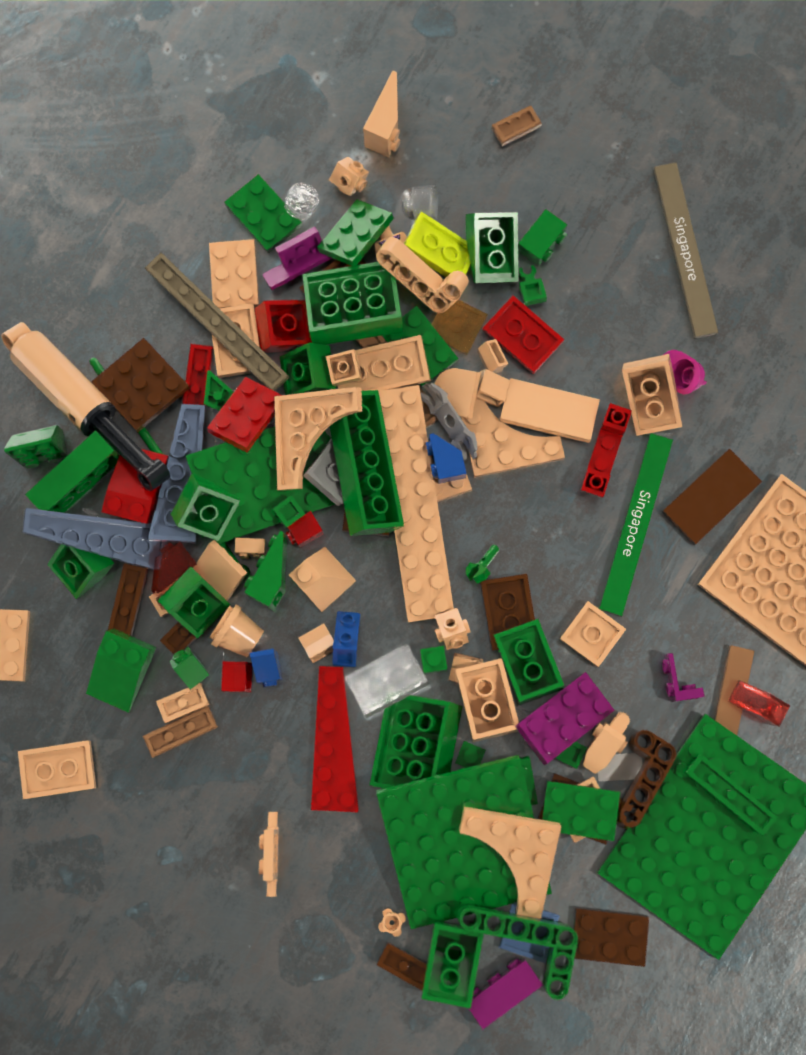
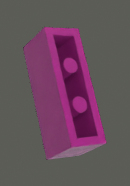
[468,957,543,1029]

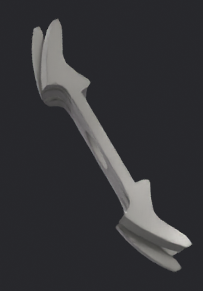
[421,383,477,461]

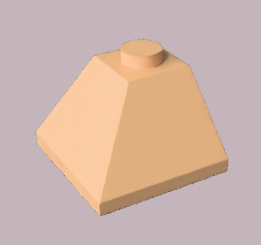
[289,547,356,612]

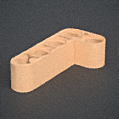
[376,237,469,313]

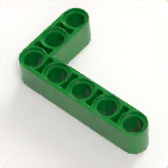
[457,905,578,1000]

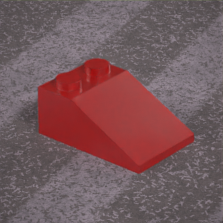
[101,449,169,524]

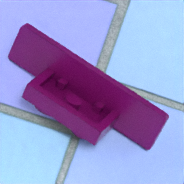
[263,227,331,290]

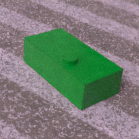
[25,430,119,513]

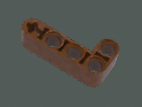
[616,730,676,829]

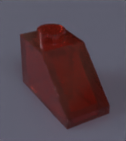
[151,542,197,594]
[728,680,790,727]

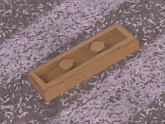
[143,706,218,758]

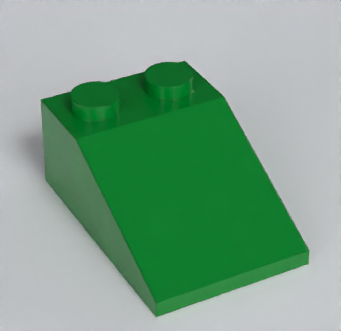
[465,212,519,283]
[493,619,565,706]
[86,629,157,713]
[421,921,484,1008]

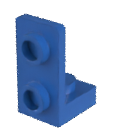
[332,611,360,667]

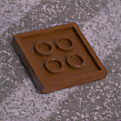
[91,338,190,433]

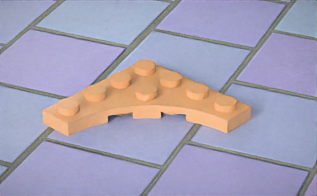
[275,387,362,491]
[461,398,565,478]
[459,807,561,919]

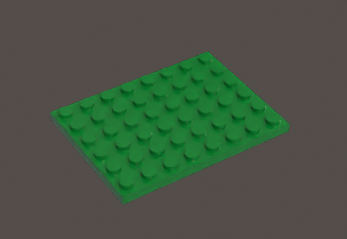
[597,714,806,960]

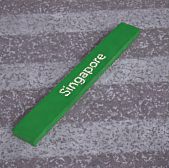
[599,433,673,617]

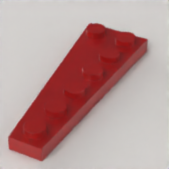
[311,666,359,812]

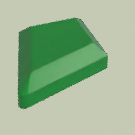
[204,370,234,411]

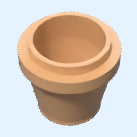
[209,604,264,657]

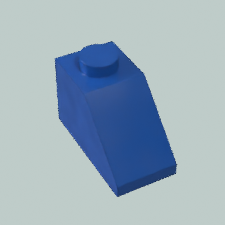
[250,649,282,688]

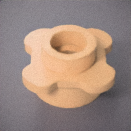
[378,908,406,937]

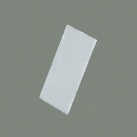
[598,753,643,782]

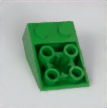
[4,425,68,468]
[244,530,288,612]

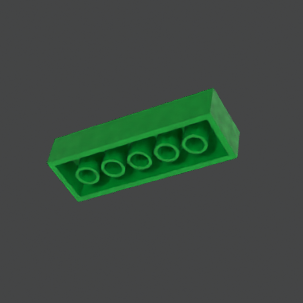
[330,390,404,536]

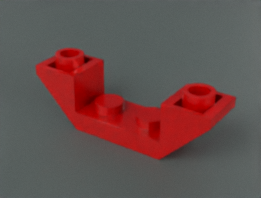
[581,403,632,498]

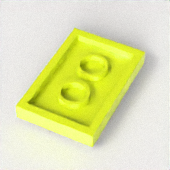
[404,212,471,277]

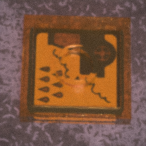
[432,300,488,355]

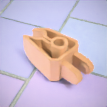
[583,712,630,774]

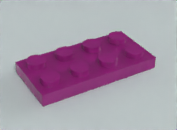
[515,672,615,765]

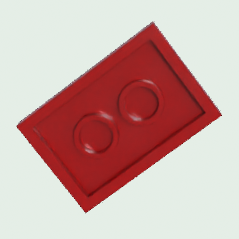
[482,295,565,375]
[207,377,283,453]

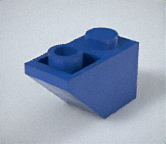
[425,433,467,484]

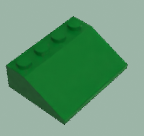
[302,262,404,345]
[369,691,463,788]

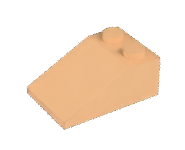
[363,71,400,158]
[622,354,682,436]
[456,658,519,743]

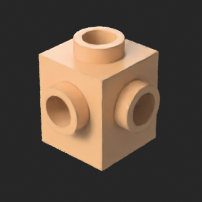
[329,157,369,196]
[435,608,471,650]

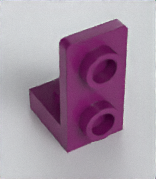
[662,653,705,702]

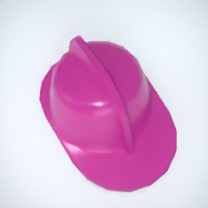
[663,350,707,395]

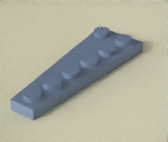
[148,404,205,543]
[22,508,167,572]

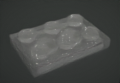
[345,644,429,719]

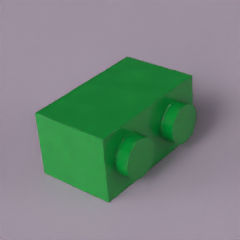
[518,209,568,267]

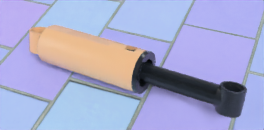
[1,322,170,491]

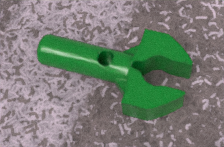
[466,544,499,583]

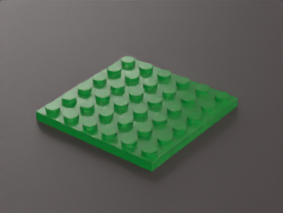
[376,755,552,929]

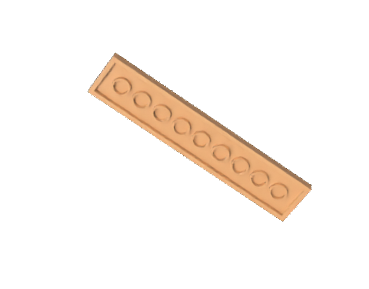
[378,385,454,623]

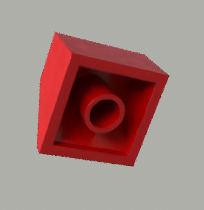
[254,300,312,353]

